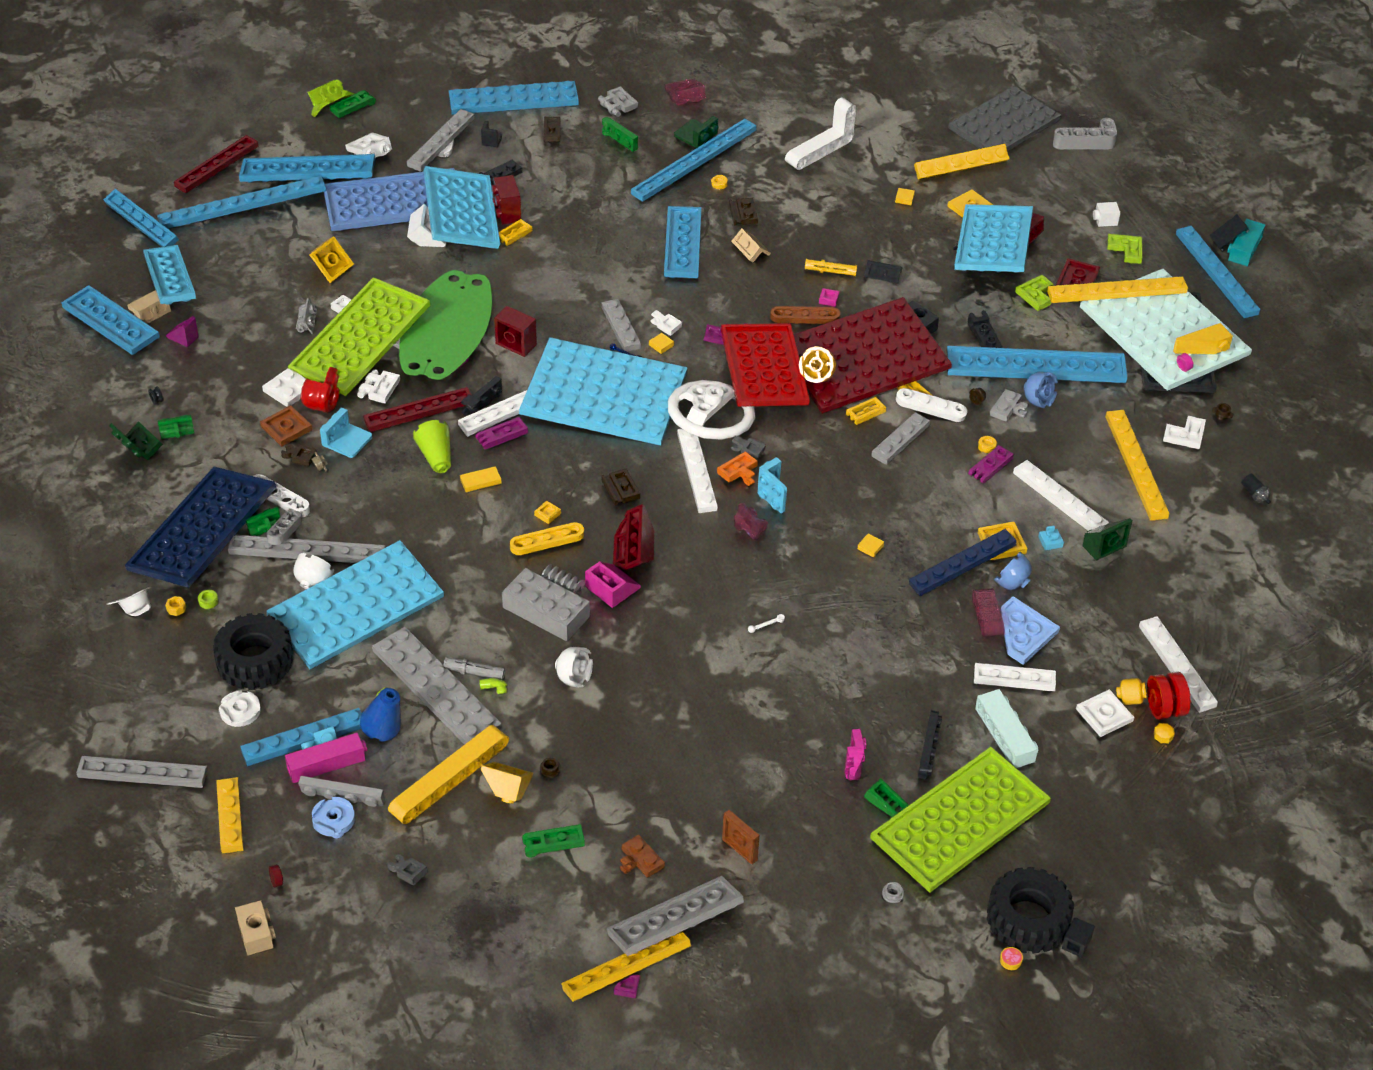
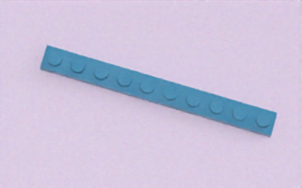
[631,119,757,202]
[157,176,326,229]

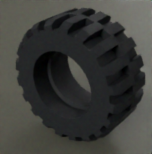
[213,613,293,690]
[987,867,1074,954]

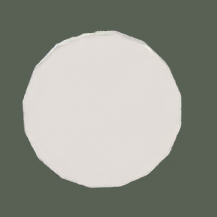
[219,691,261,727]

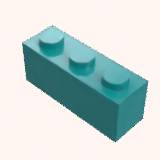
[1227,219,1266,266]

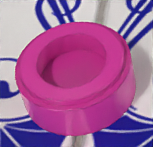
[1177,353,1193,372]

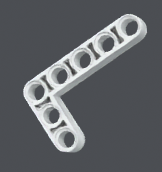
[785,97,856,170]

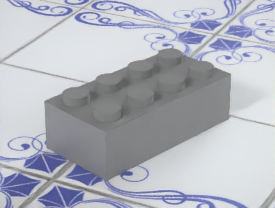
[502,568,590,641]

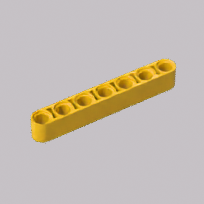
[388,725,509,824]

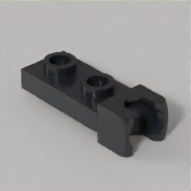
[967,310,1002,348]
[461,376,502,417]

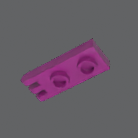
[475,417,528,449]
[968,445,1014,484]

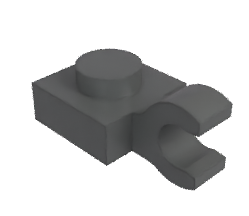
[731,436,766,461]

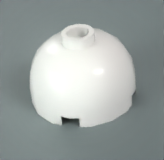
[293,553,334,589]
[555,647,593,688]

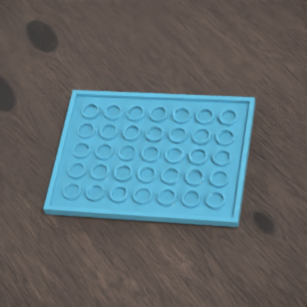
[519,338,687,446]

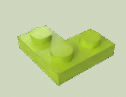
[1107,234,1142,264]
[1015,275,1053,311]

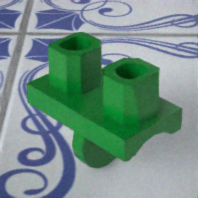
[158,415,195,439]
[246,507,280,536]

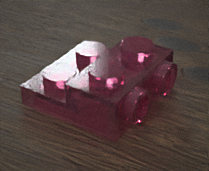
[664,78,706,105]

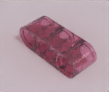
[972,588,1004,637]

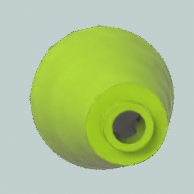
[413,420,451,473]

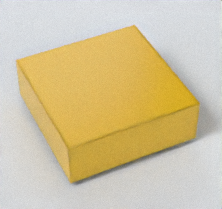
[895,188,915,205]
[649,333,674,354]
[534,501,561,524]
[857,534,884,558]

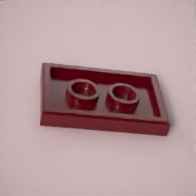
[1056,258,1100,286]

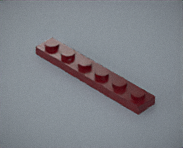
[174,135,259,193]
[363,387,472,432]

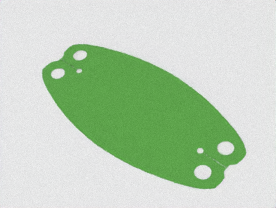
[399,270,492,380]

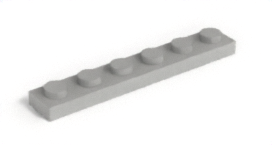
[407,109,474,171]
[76,756,207,788]

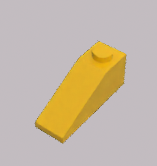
[1173,323,1233,354]

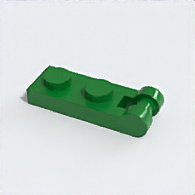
[330,90,376,118]
[602,117,638,152]
[522,824,585,858]

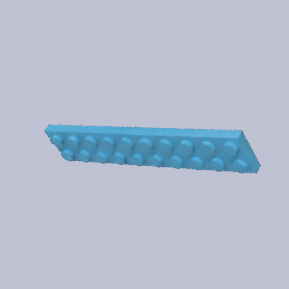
[946,346,1127,383]

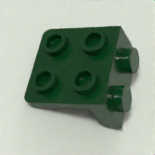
[674,116,719,148]
[109,421,163,460]

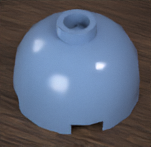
[1024,372,1058,408]
[994,552,1032,590]

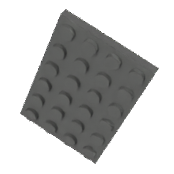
[949,86,1061,151]

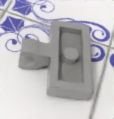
[990,389,1028,422]

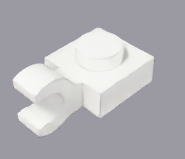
[651,310,682,336]

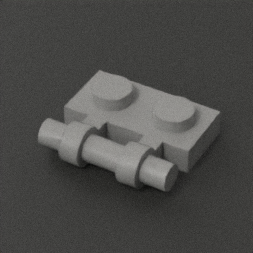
[598,86,638,117]

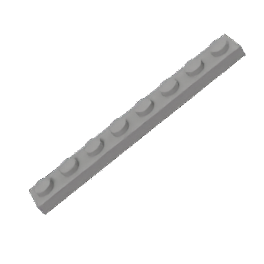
[228,535,386,563]

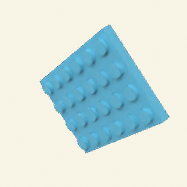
[424,166,500,249]
[955,204,1033,273]

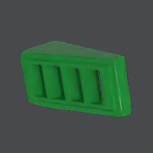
[864,778,909,817]

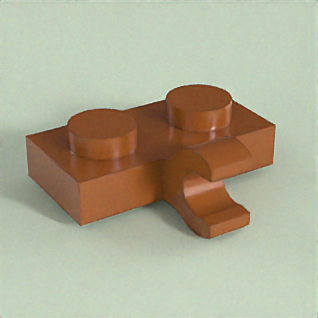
[620,835,665,878]

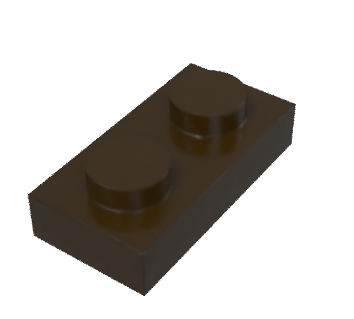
[543,117,561,142]

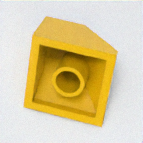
[309,236,354,283]
[481,762,533,804]

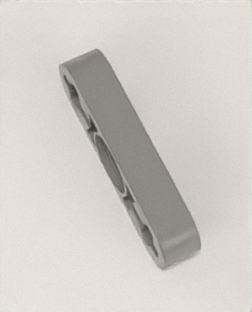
[267,510,301,545]

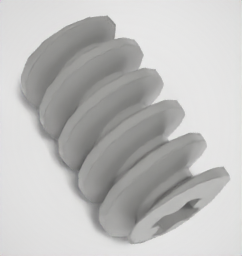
[541,564,585,595]

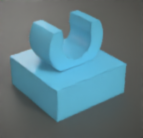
[1038,526,1064,550]

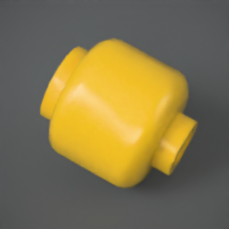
[1116,678,1147,705]

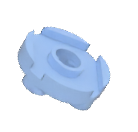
[312,797,355,838]

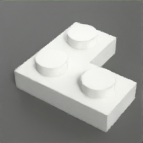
[1163,416,1206,449]

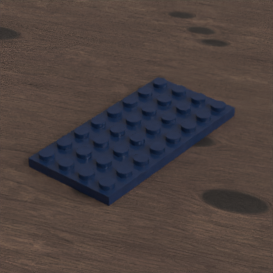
[125,467,276,588]

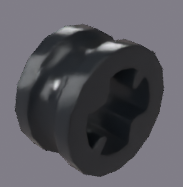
[148,386,164,405]

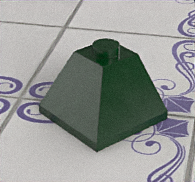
[1082,518,1133,561]

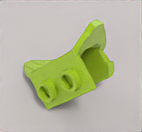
[307,80,354,117]

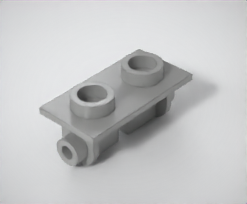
[296,298,317,334]

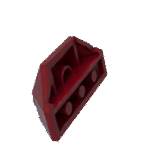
[613,504,655,570]

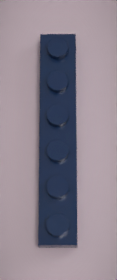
[909,529,1016,596]

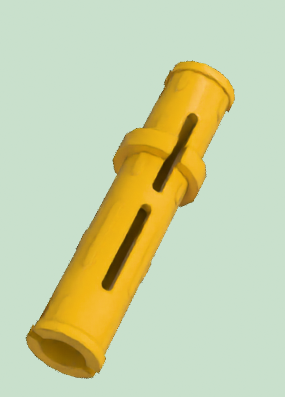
[805,259,857,276]

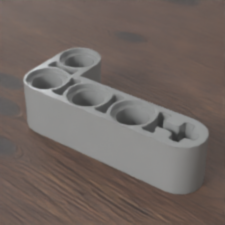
[1053,118,1117,149]

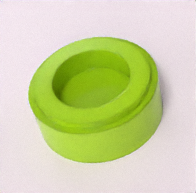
[198,590,219,609]

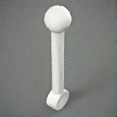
[748,614,785,633]

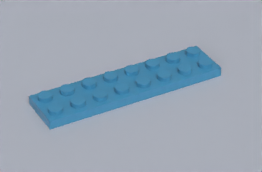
[449,81,579,115]
[239,154,376,182]

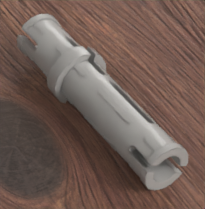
[443,656,505,680]

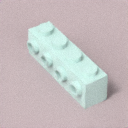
[975,689,1038,768]

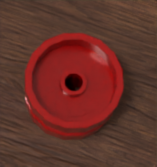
[1147,671,1191,720]

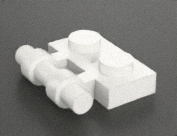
[357,370,400,404]

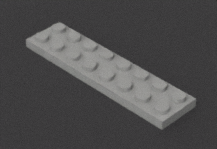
[372,627,502,745]

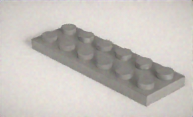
[607,876,744,956]

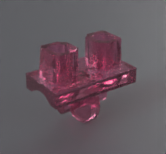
[733,503,768,539]

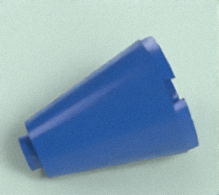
[360,688,401,742]

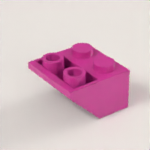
[585,561,641,608]

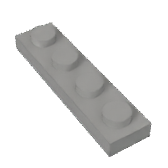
[601,299,641,352]
[872,412,930,465]
[298,776,385,807]

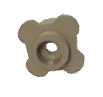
[312,452,328,472]

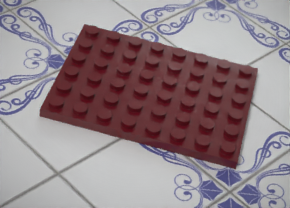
[793,297,952,414]

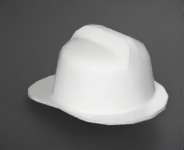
[107,587,151,616]

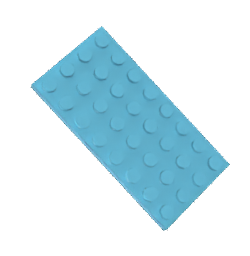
[267,540,444,669]

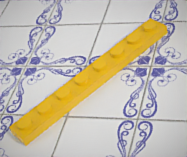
[1047,277,1188,303]
[1105,410,1169,521]

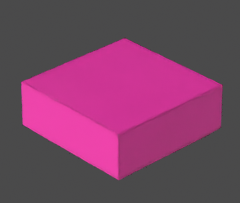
[819,288,840,307]

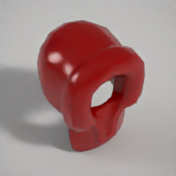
[300,367,340,413]

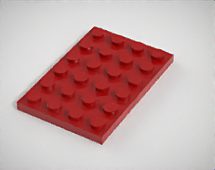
[720,323,810,407]

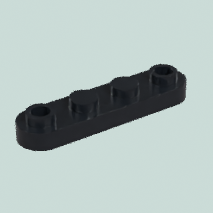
[918,710,942,780]

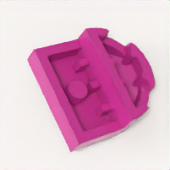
[844,729,867,780]

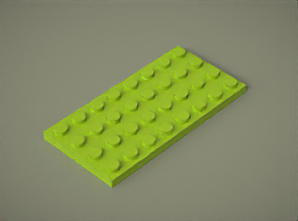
[288,277,430,396]
[870,747,1051,893]

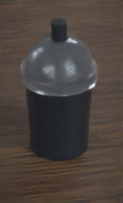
[1241,473,1271,504]

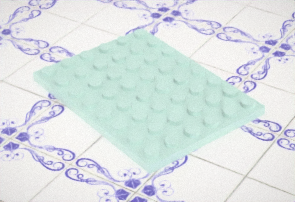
[1080,269,1252,391]

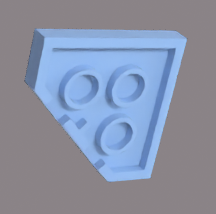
[1000,596,1060,665]

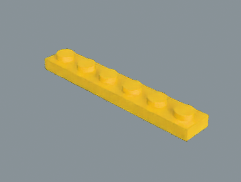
[914,144,1009,180]
[561,931,691,1002]

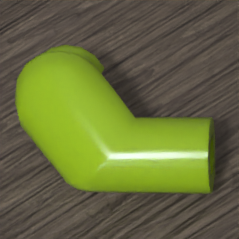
[479,678,508,694]

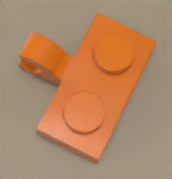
[717,451,758,486]

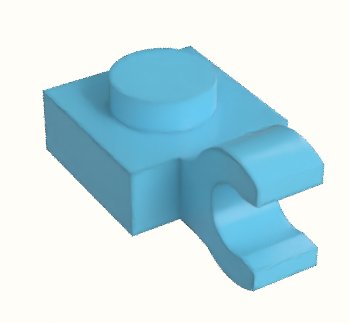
[300,726,337,750]

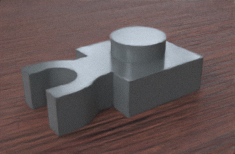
[387,854,428,886]

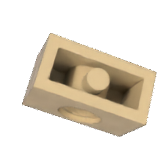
[235,900,276,956]

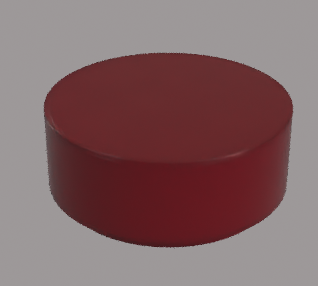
[269,864,283,888]

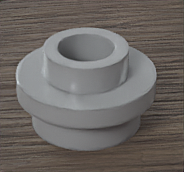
[882,882,904,903]

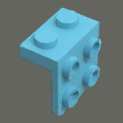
[320,407,372,458]
[757,457,787,513]

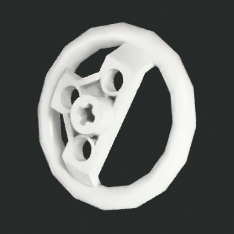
[668,380,755,440]

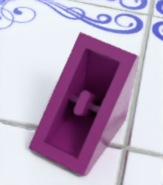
[166,316,199,347]

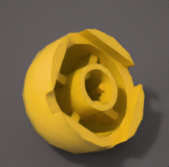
[799,347,836,383]

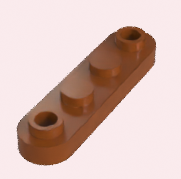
[770,306,840,324]

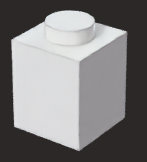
[1093,202,1120,227]

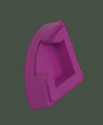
[614,975,640,998]

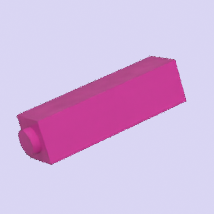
[285,733,367,783]

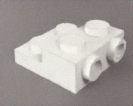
[345,133,392,158]

